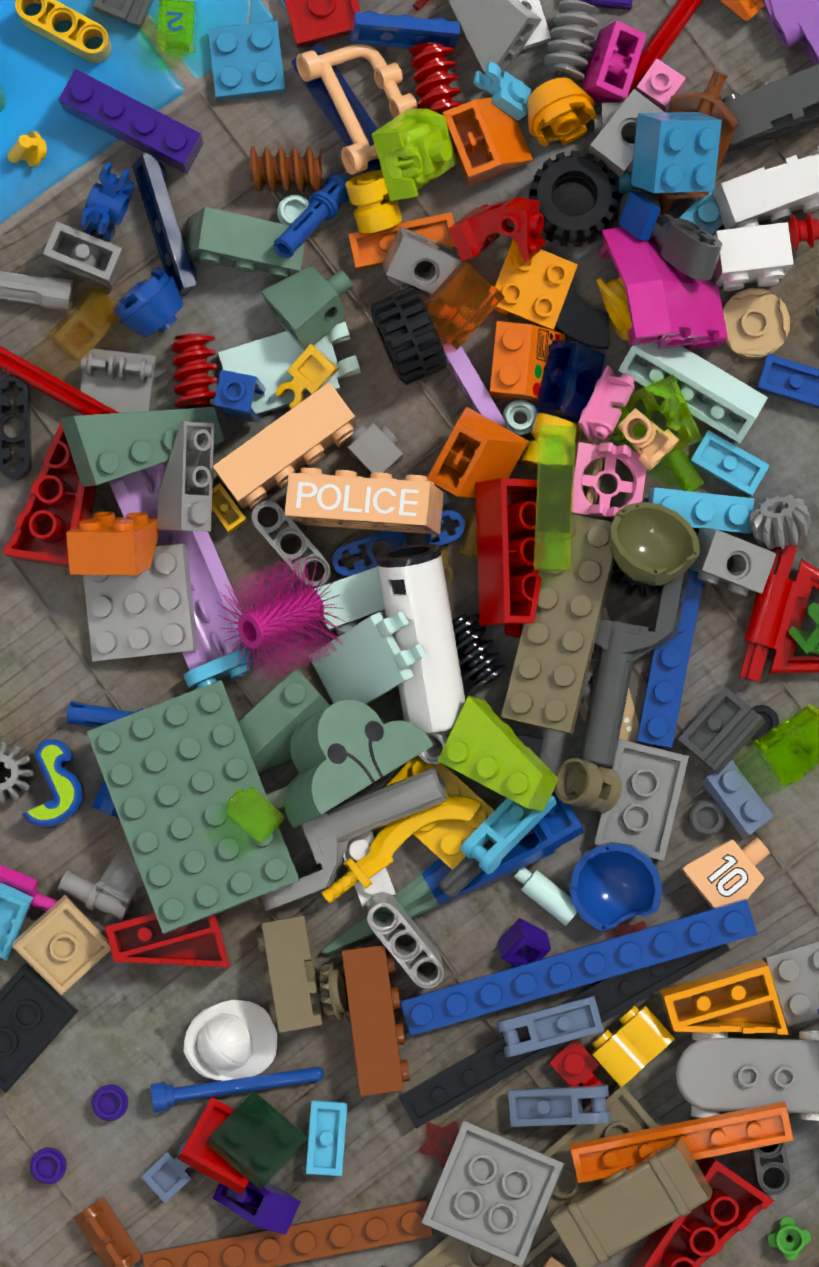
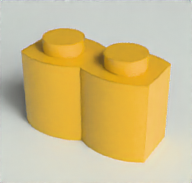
[590,1005,675,1087]

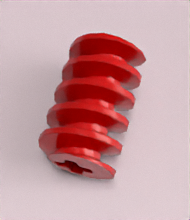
[409,43,463,115]
[171,334,218,409]

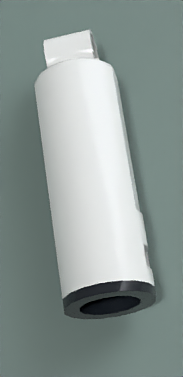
[376,544,465,765]

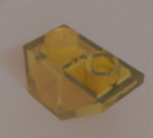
[47,285,118,361]

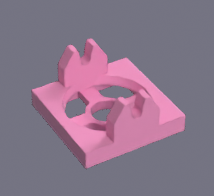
[571,442,647,521]

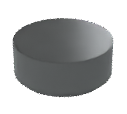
[688,800,725,836]

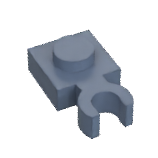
[141,1139,193,1203]

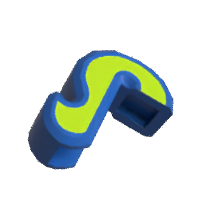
[22,739,85,827]

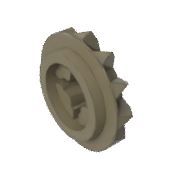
[319,962,348,1021]

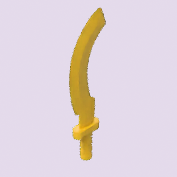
[321,795,481,904]

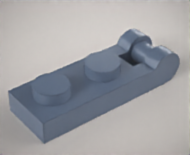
[496,995,604,1058]
[508,1085,611,1127]

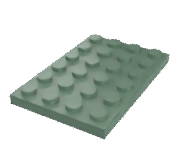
[87,680,300,935]

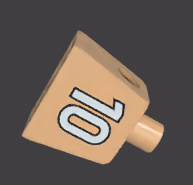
[679,837,771,908]

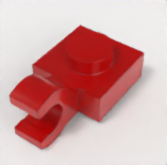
[549,1039,610,1092]

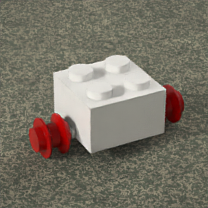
[699,212,819,291]

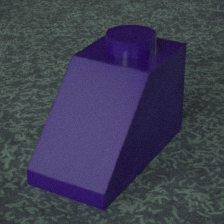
[213,1176,301,1235]

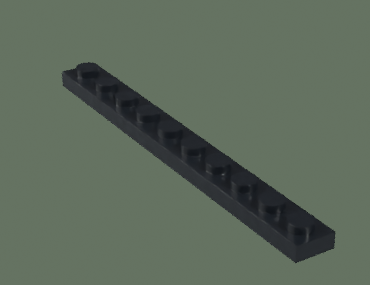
[398,944,730,1128]

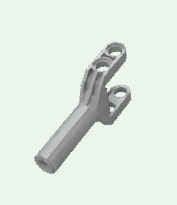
[261,767,447,911]

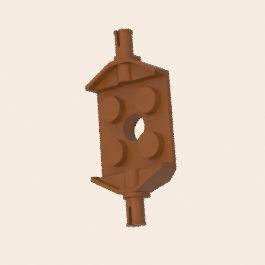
[659,70,739,215]

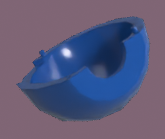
[569,842,663,931]

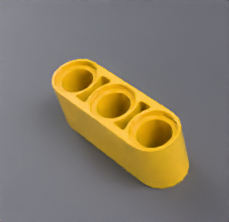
[15,0,112,63]

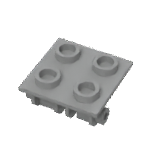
[77,347,156,416]

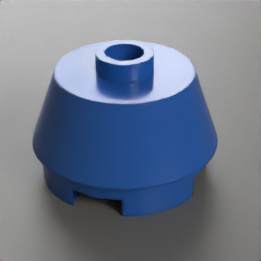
[112,267,184,337]

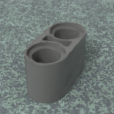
[750,1142,791,1195]

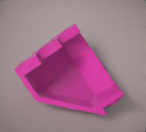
[599,227,728,351]

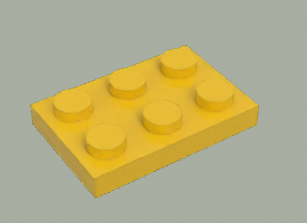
[386,755,494,870]

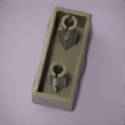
[550,1138,713,1267]

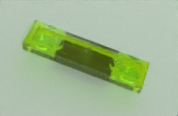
[534,425,576,571]

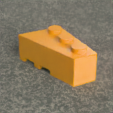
[659,959,789,1035]

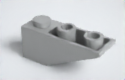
[157,421,214,531]

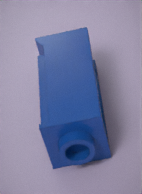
[214,370,266,423]

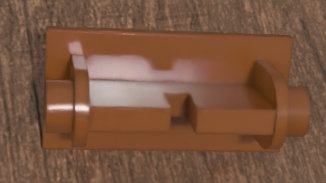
[73,1197,143,1267]

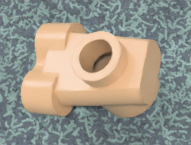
[617,408,680,471]

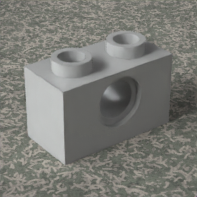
[588,89,664,178]
[43,221,126,289]
[382,226,468,301]
[689,527,776,597]

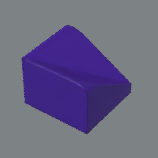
[498,918,551,966]

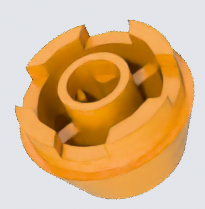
[527,77,596,147]

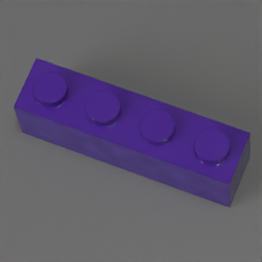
[59,69,204,174]

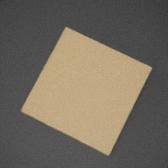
[11,895,111,995]

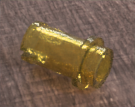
[458,511,478,558]

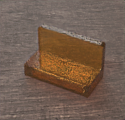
[424,261,504,350]

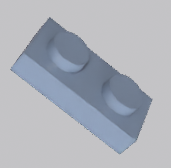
[701,760,774,839]

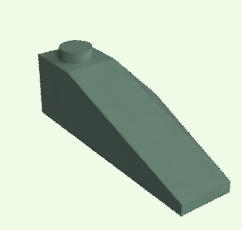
[238,668,330,774]

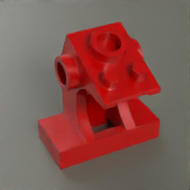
[448,197,545,262]

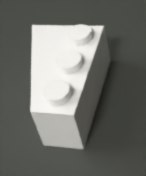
[712,146,819,230]

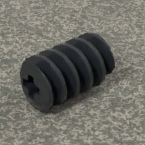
[452,613,508,693]

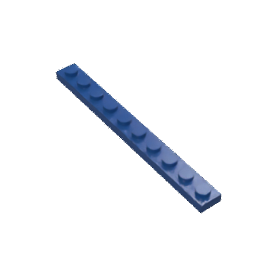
[400,898,757,1036]

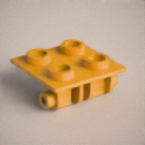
[488,239,578,330]

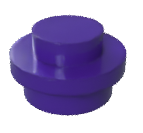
[92,1084,128,1121]
[30,1147,67,1184]

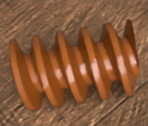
[250,146,323,192]

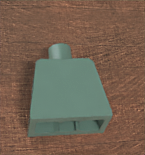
[261,267,353,351]

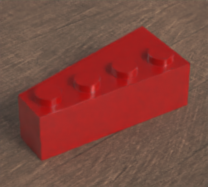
[2,422,96,568]
[476,478,547,626]
[629,1157,774,1267]

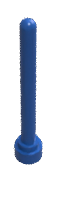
[151,1067,324,1113]

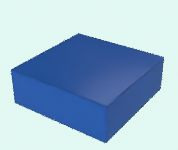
[618,192,661,241]

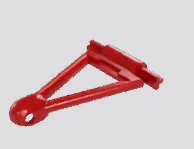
[739,545,819,683]

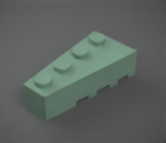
[60,407,224,487]

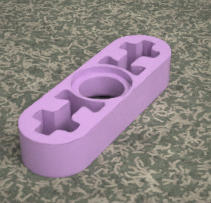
[442,337,506,427]

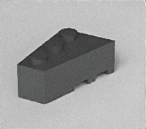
[721,64,819,153]

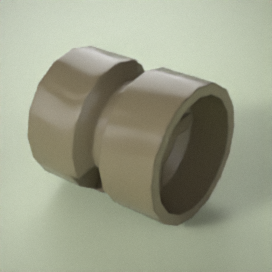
[554,758,622,813]

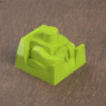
[372,109,457,201]

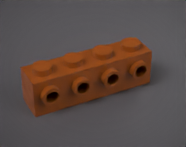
[342,944,410,1096]

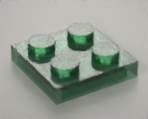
[206,1091,308,1190]

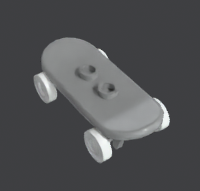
[676,1030,819,1121]

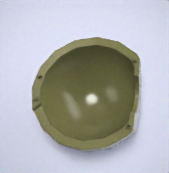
[609,502,700,586]

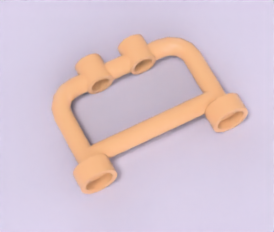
[296,44,418,175]

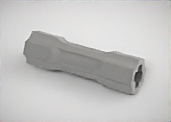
[0,271,75,312]

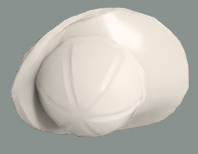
[183,1000,277,1081]

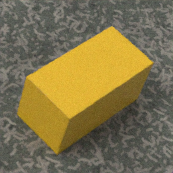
[212,483,247,534]

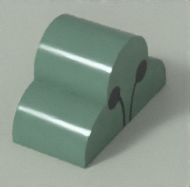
[284,700,434,828]

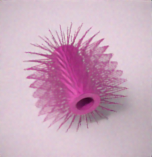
[217,555,346,682]

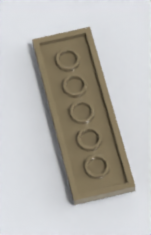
[501,514,615,735]

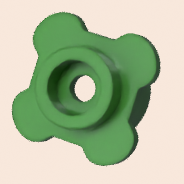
[767,1216,811,1261]

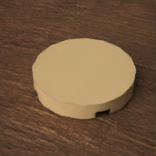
[723,288,790,359]

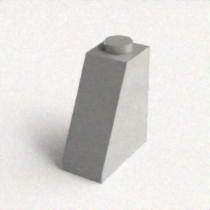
[448,0,542,73]

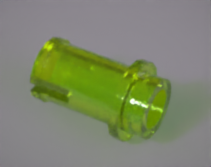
[664,447,705,491]

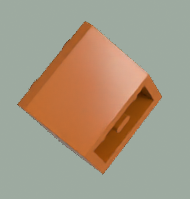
[442,97,533,187]
[427,407,529,498]
[66,512,160,576]

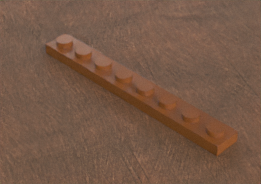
[142,1198,433,1267]

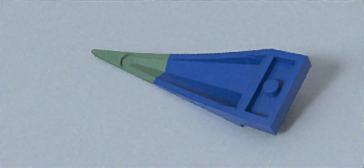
[322,789,585,956]

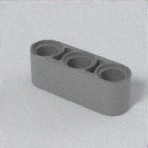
[252,501,331,590]
[366,892,444,989]

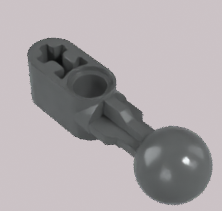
[616,189,722,280]

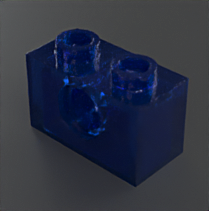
[535,340,606,422]

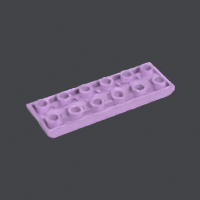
[109,461,252,670]

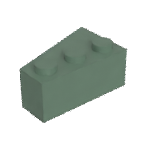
[184,207,305,279]

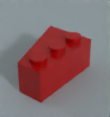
[105,913,232,968]

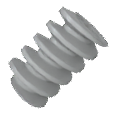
[543,0,600,80]

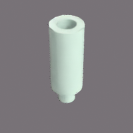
[514,867,577,926]

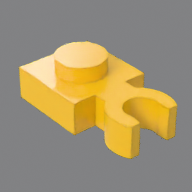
[275,344,339,409]

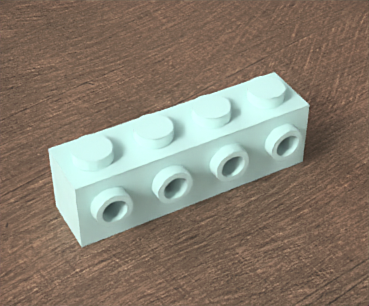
[618,342,768,443]

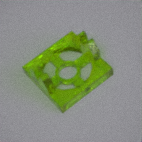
[612,374,703,456]

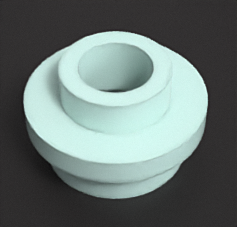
[503,400,537,435]

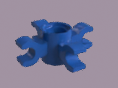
[80,162,134,242]

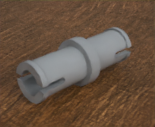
[58,870,132,922]

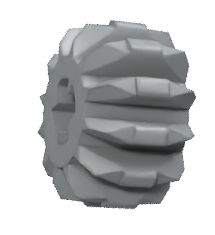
[749,494,811,549]
[0,742,34,804]

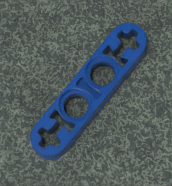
[332,510,465,578]

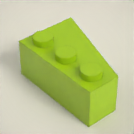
[437,696,559,812]

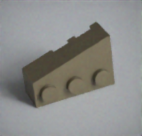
[256,915,324,1033]

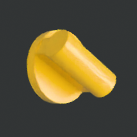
[7,131,47,167]

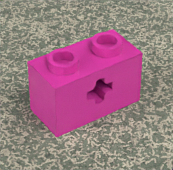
[581,20,647,104]

